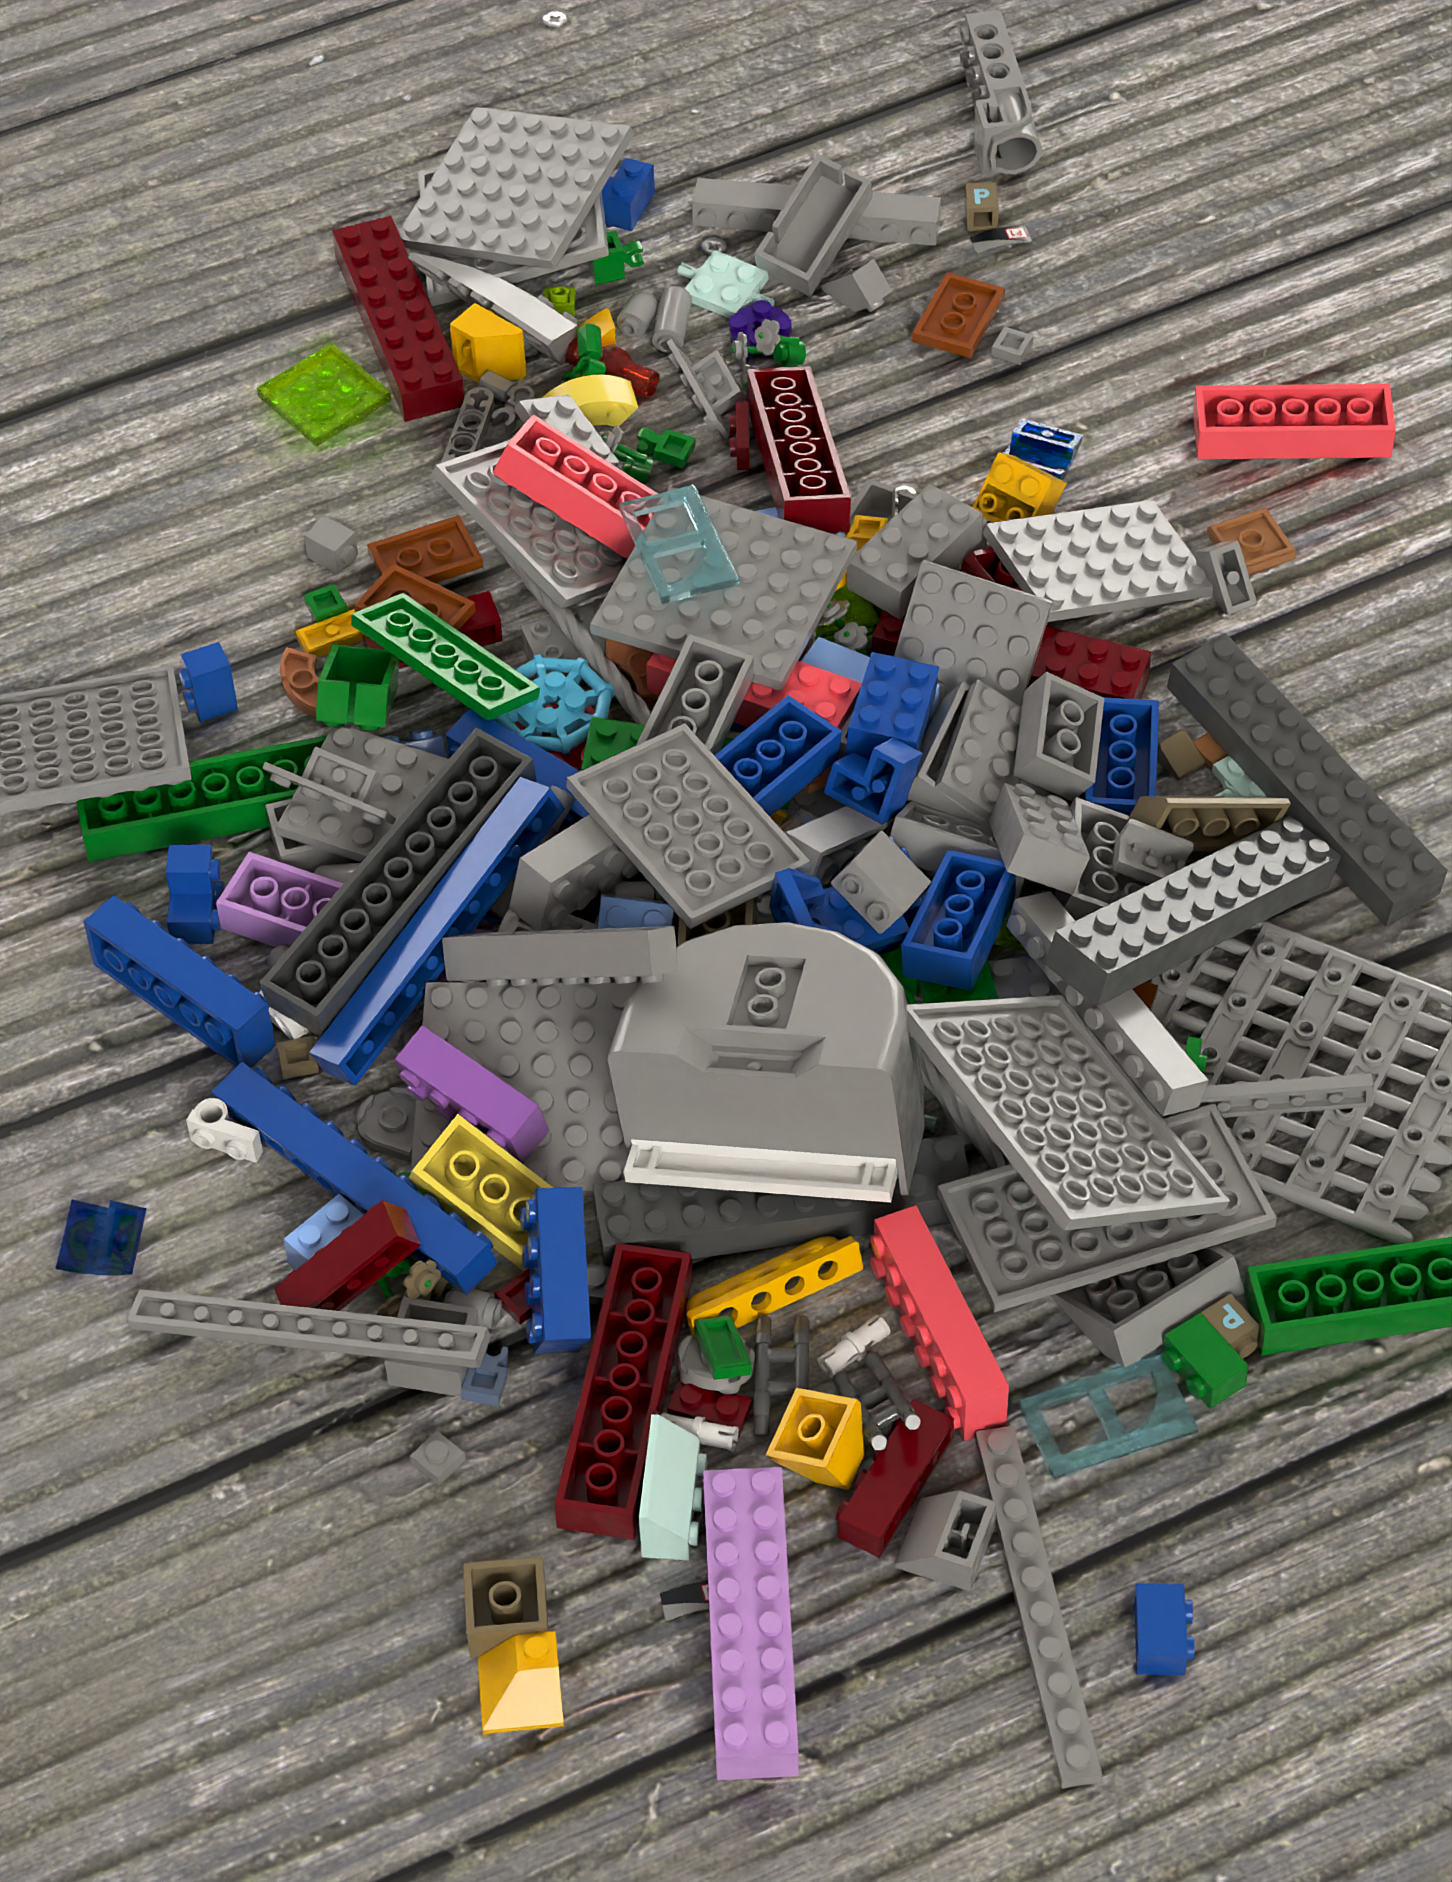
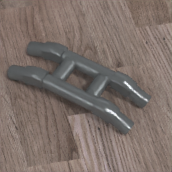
[754,1315,810,1436]
[832,1352,921,1450]

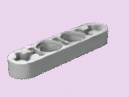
[441,387,495,463]

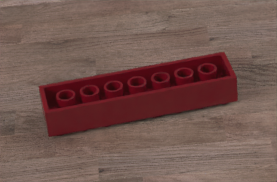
[332,216,465,422]
[746,366,851,534]
[872,610,1151,700]
[554,1243,692,1540]

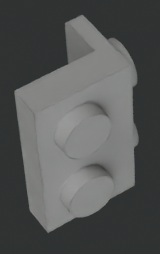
[1112,819,1194,884]

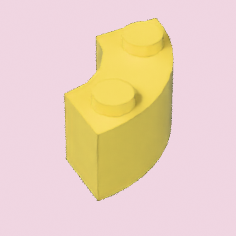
[542,375,638,427]

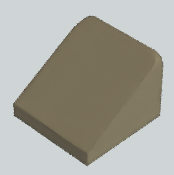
[1157,729,1205,781]

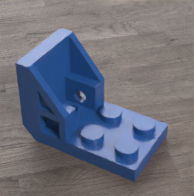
[769,868,909,950]

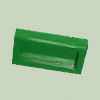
[694,1316,752,1380]

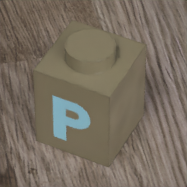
[965,182,999,231]
[1201,1294,1260,1358]

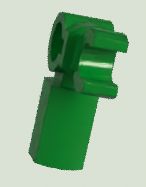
[562,324,606,382]

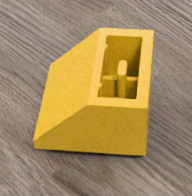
[450,303,527,383]
[972,452,1067,523]

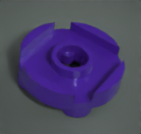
[729,300,792,357]

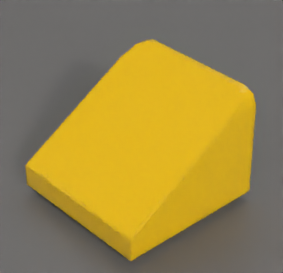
[579,308,616,347]

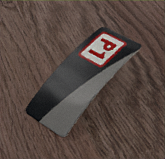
[970,226,1032,253]
[660,1580,709,1621]

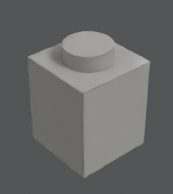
[304,516,358,574]

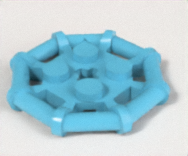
[493,654,615,755]

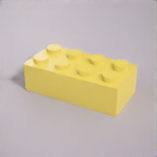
[408,1114,553,1271]

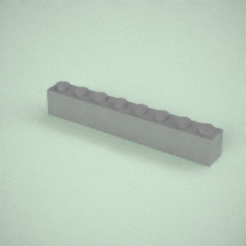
[692,178,941,246]
[1007,891,1209,1117]
[442,926,679,986]

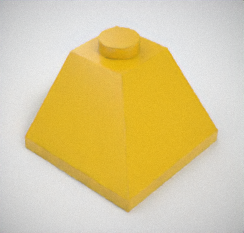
[765,1388,864,1490]
[478,1631,564,1734]

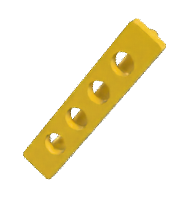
[686,1236,863,1339]

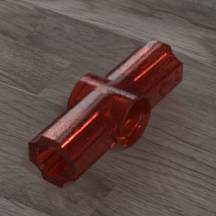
[565,338,660,398]

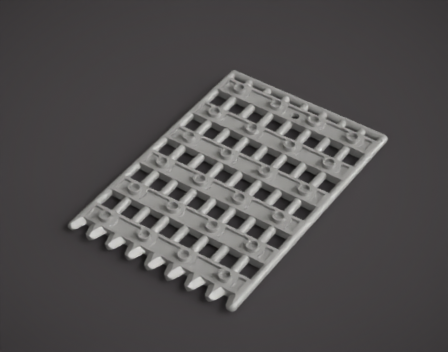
[1102,920,1452,1245]

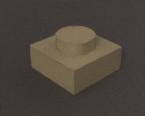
[277,1036,319,1079]

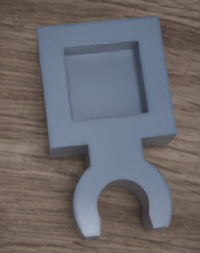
[461,1346,508,1407]

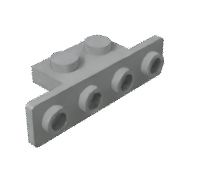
[667,338,746,439]
[262,746,396,826]

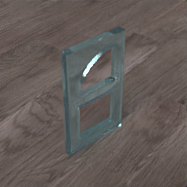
[619,485,740,604]
[1019,1354,1198,1480]

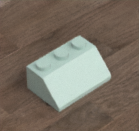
[639,1415,707,1561]

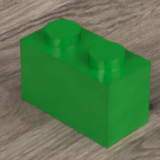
[1162,1312,1249,1409]

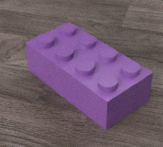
[395,1025,550,1164]

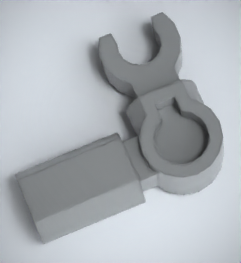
[479,370,535,434]

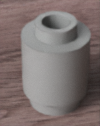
[617,292,658,338]
[444,1287,502,1329]

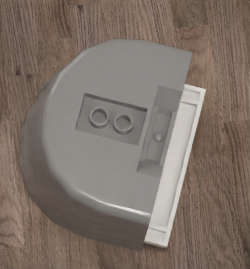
[608,922,925,1202]

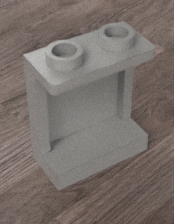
[831,830,931,934]

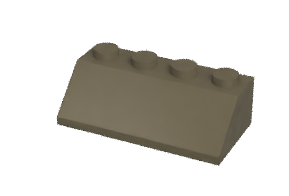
[1128,796,1291,851]

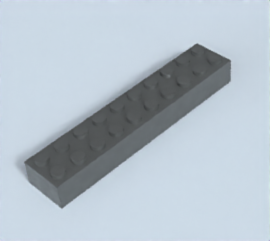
[1167,633,1448,926]
[260,728,537,1037]
[1045,816,1341,1007]
[593,1134,970,1267]

